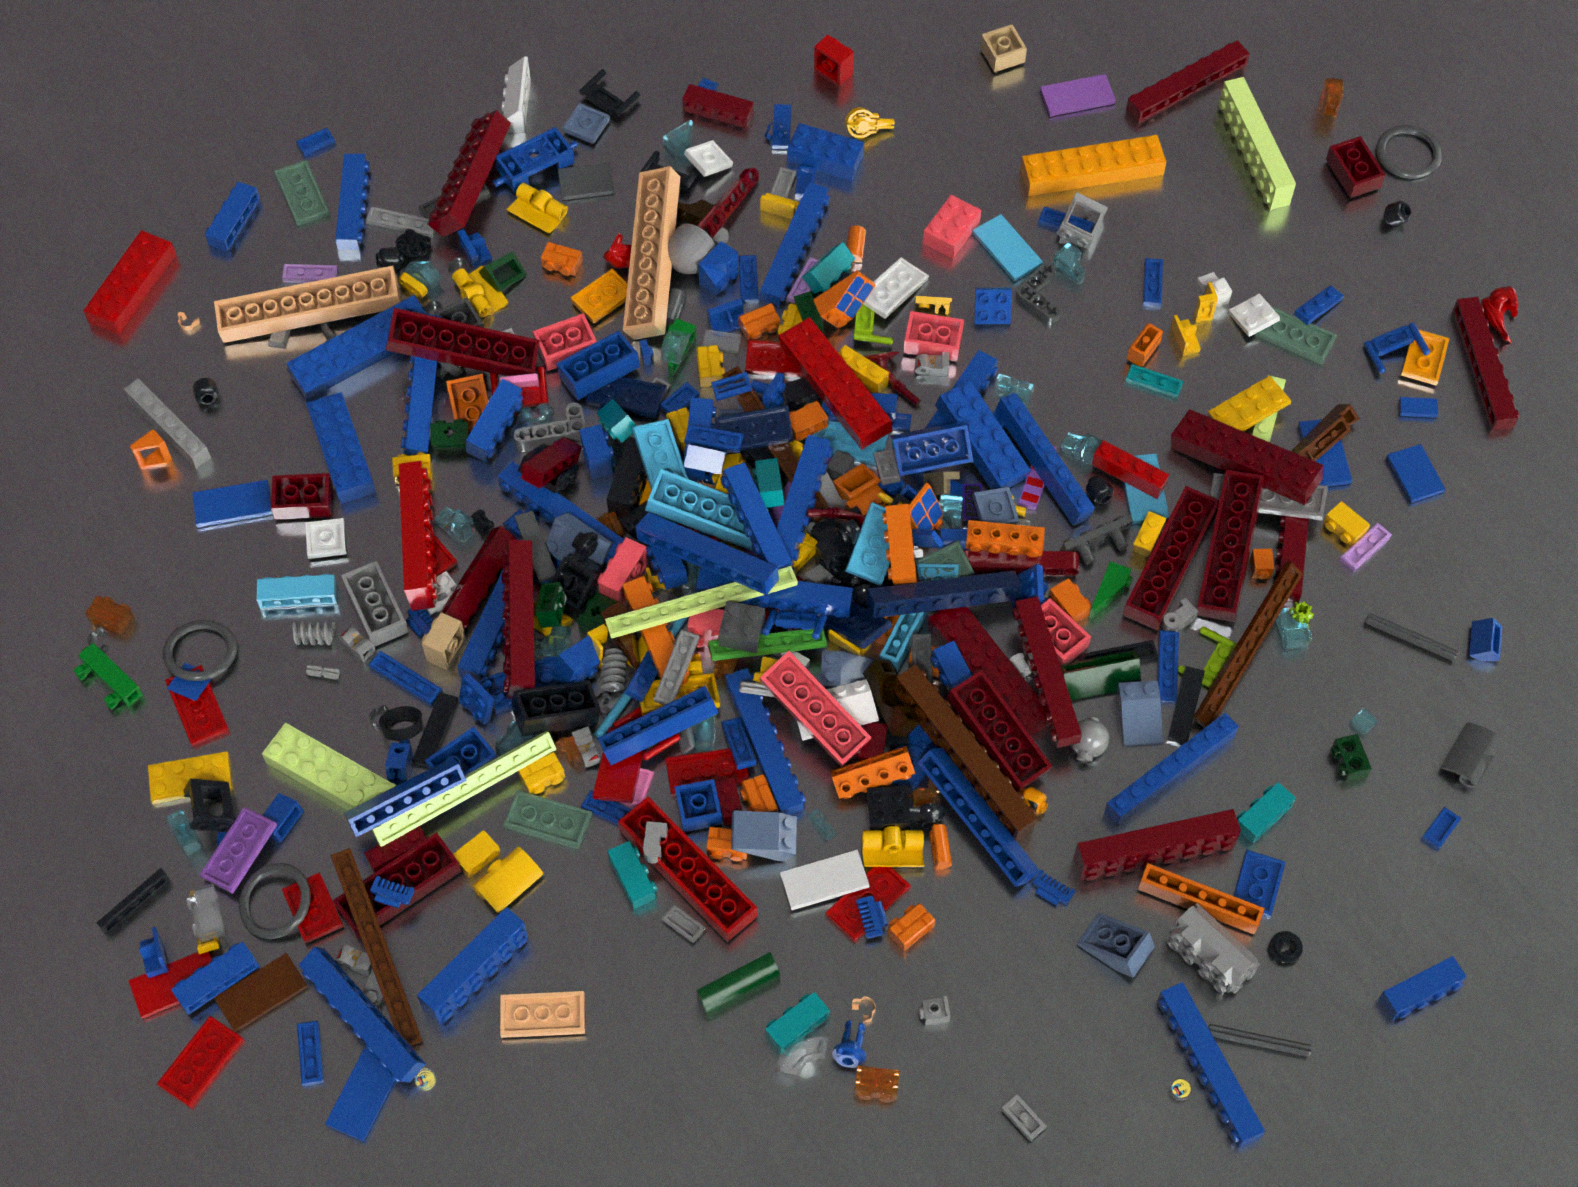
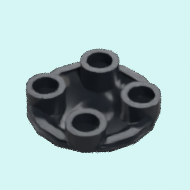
[395,229,431,257]

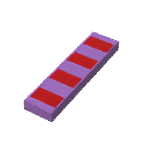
[1018,446,1056,511]

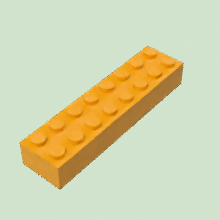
[1020,135,1166,196]

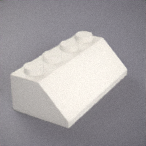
[502,56,531,133]
[795,679,879,741]

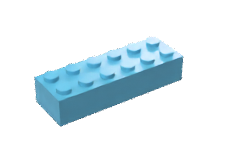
[645,469,752,551]

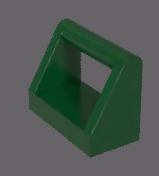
[478,251,527,292]
[794,291,824,334]

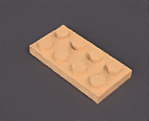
[500,991,585,1038]

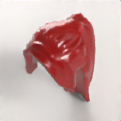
[603,233,632,269]
[1481,286,1518,343]

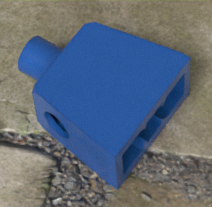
[385,739,413,786]

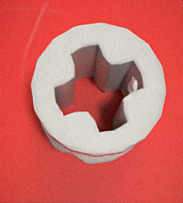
[1009,653,1032,678]

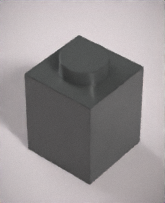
[827,450,854,480]

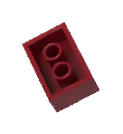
[1326,136,1386,198]
[271,473,333,519]

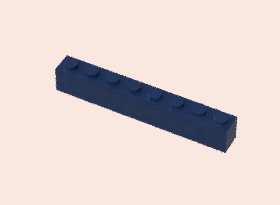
[866,571,1022,618]

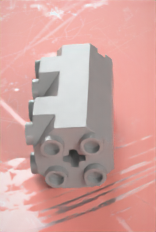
[1167,903,1260,994]

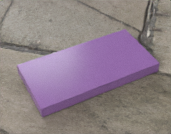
[1040,74,1116,117]
[199,807,277,894]

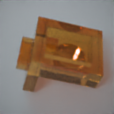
[597,511,624,538]
[714,658,738,681]
[554,736,582,767]
[912,778,940,807]

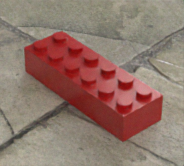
[83,230,176,335]

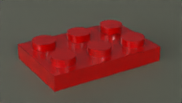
[282,872,344,944]

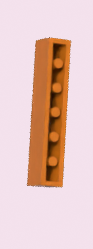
[622,576,690,686]
[1138,863,1265,935]

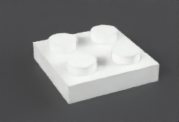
[684,140,733,177]
[1229,293,1280,337]
[305,518,347,559]

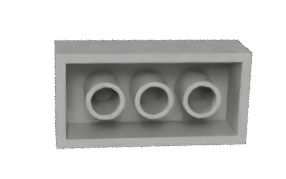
[341,560,408,647]

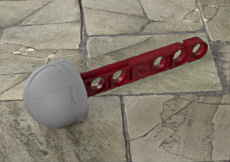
[668,168,759,274]

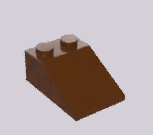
[600,601,640,671]

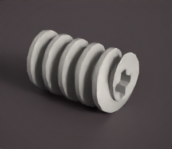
[292,620,335,646]
[600,648,627,692]

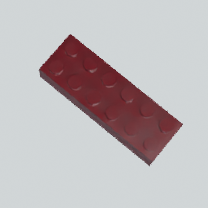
[946,670,1053,792]
[333,832,462,940]

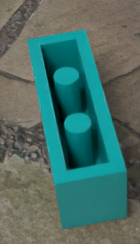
[802,242,855,294]
[596,399,637,443]
[752,458,784,508]
[1237,782,1296,844]
[607,841,657,909]
[765,991,830,1054]

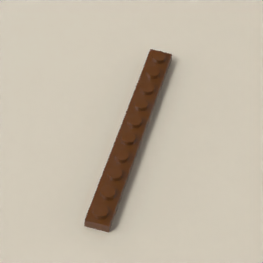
[722,366,829,523]
[1193,562,1303,728]
[330,848,423,1047]

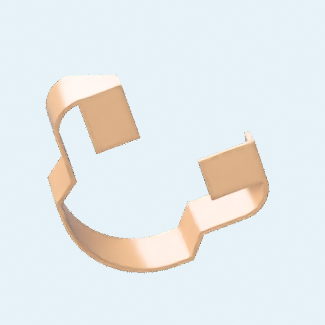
[177,312,200,331]
[852,997,875,1022]

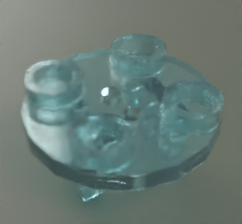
[518,403,555,427]

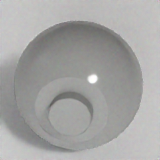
[1071,717,1109,762]

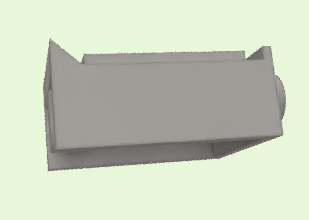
[1056,192,1108,249]

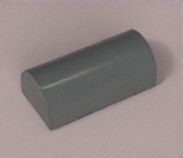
[666,288,686,325]

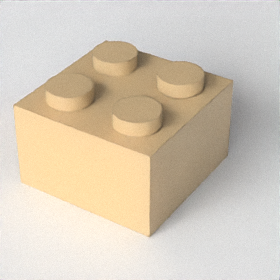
[980,24,1027,72]
[421,613,466,670]

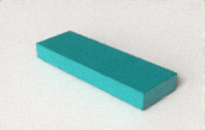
[1125,364,1183,398]

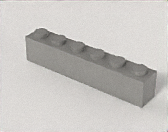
[124,378,211,469]

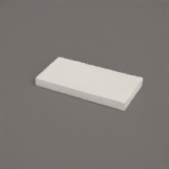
[863,257,929,319]
[780,850,870,910]

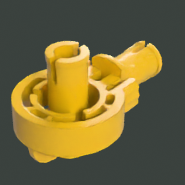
[845,107,895,138]

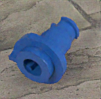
[832,1020,866,1068]

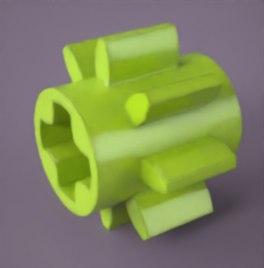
[1289,601,1314,626]

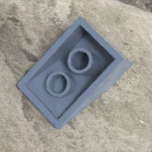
[545,513,612,569]
[821,651,874,697]
[1116,681,1163,746]
[731,810,797,862]
[1077,912,1155,978]

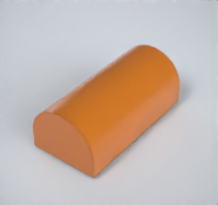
[846,225,866,263]
[929,824,952,870]

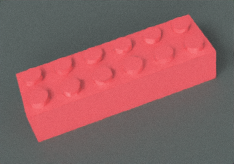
[760,651,872,767]

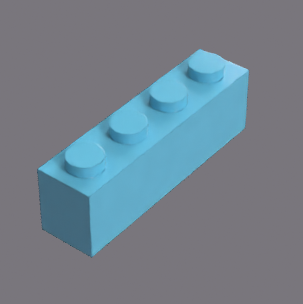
[257,573,337,609]
[880,611,929,673]

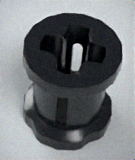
[470,509,494,535]

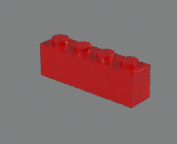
[1092,440,1169,499]

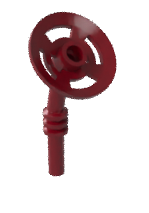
[864,351,921,406]
[806,507,866,537]

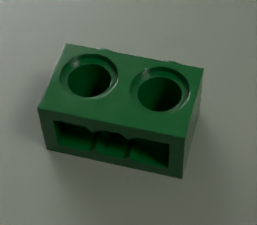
[535,582,566,628]
[1331,734,1372,782]

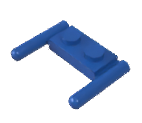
[1363,323,1430,374]
[762,610,827,640]

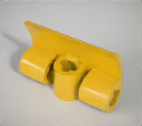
[506,182,568,234]
[452,266,508,318]
[861,826,925,867]
[472,846,543,913]

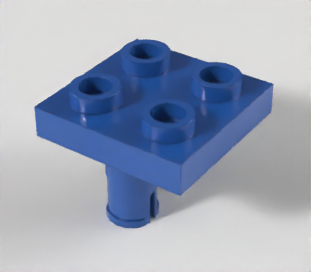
[974,287,1012,324]
[751,372,786,409]
[1012,564,1049,609]
[459,673,505,726]

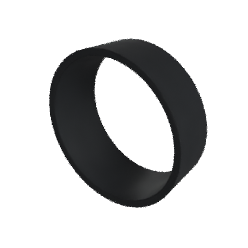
[379,706,422,741]

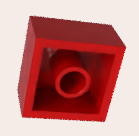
[814,34,854,86]

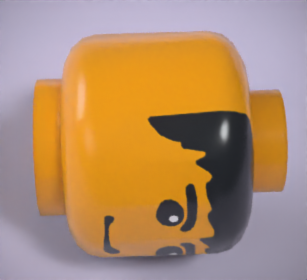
[1020,787,1048,815]

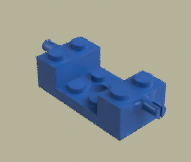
[493,127,578,193]

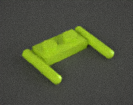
[853,305,893,345]
[1178,626,1237,688]

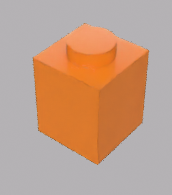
[1250,548,1274,579]

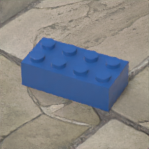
[787,123,864,181]
[556,330,640,400]
[466,379,523,462]
[890,421,973,476]

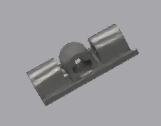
[1441,722,1502,788]

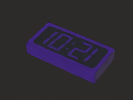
[963,484,982,521]

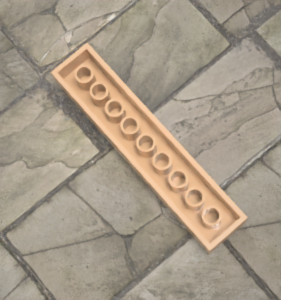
[623,166,680,340]
[214,266,401,343]

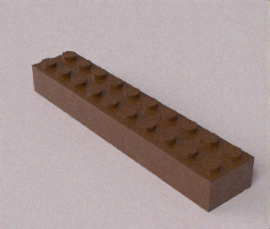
[894,664,1038,842]

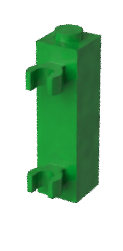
[73,643,143,710]

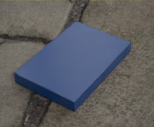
[1386,444,1446,503]
[1233,849,1286,918]

